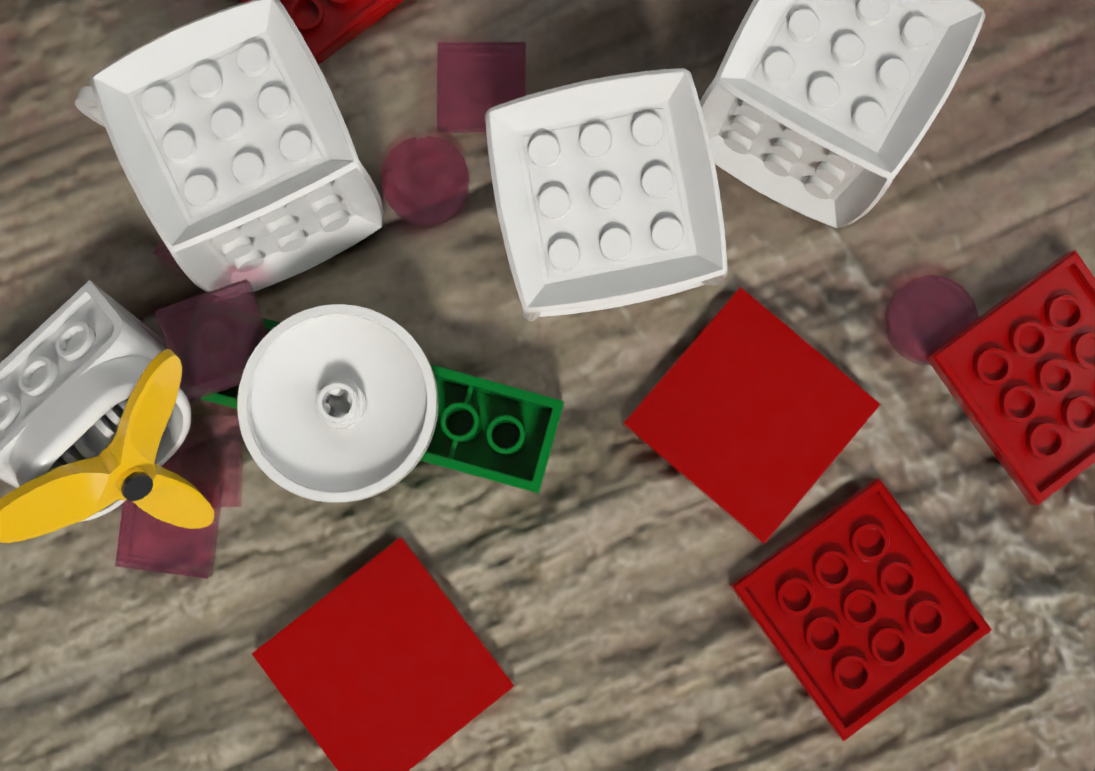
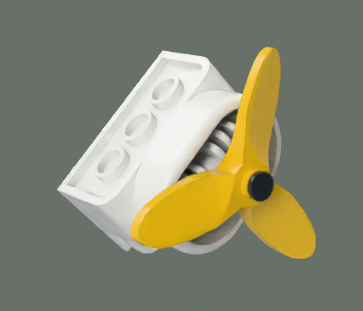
[0,280,214,543]

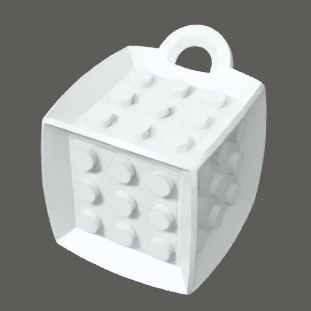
[75,0,384,300]
[700,0,986,228]
[484,68,728,322]

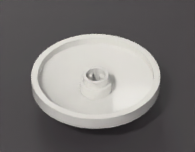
[237,304,438,503]

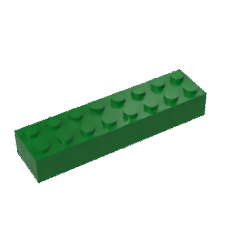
[179,300,565,494]

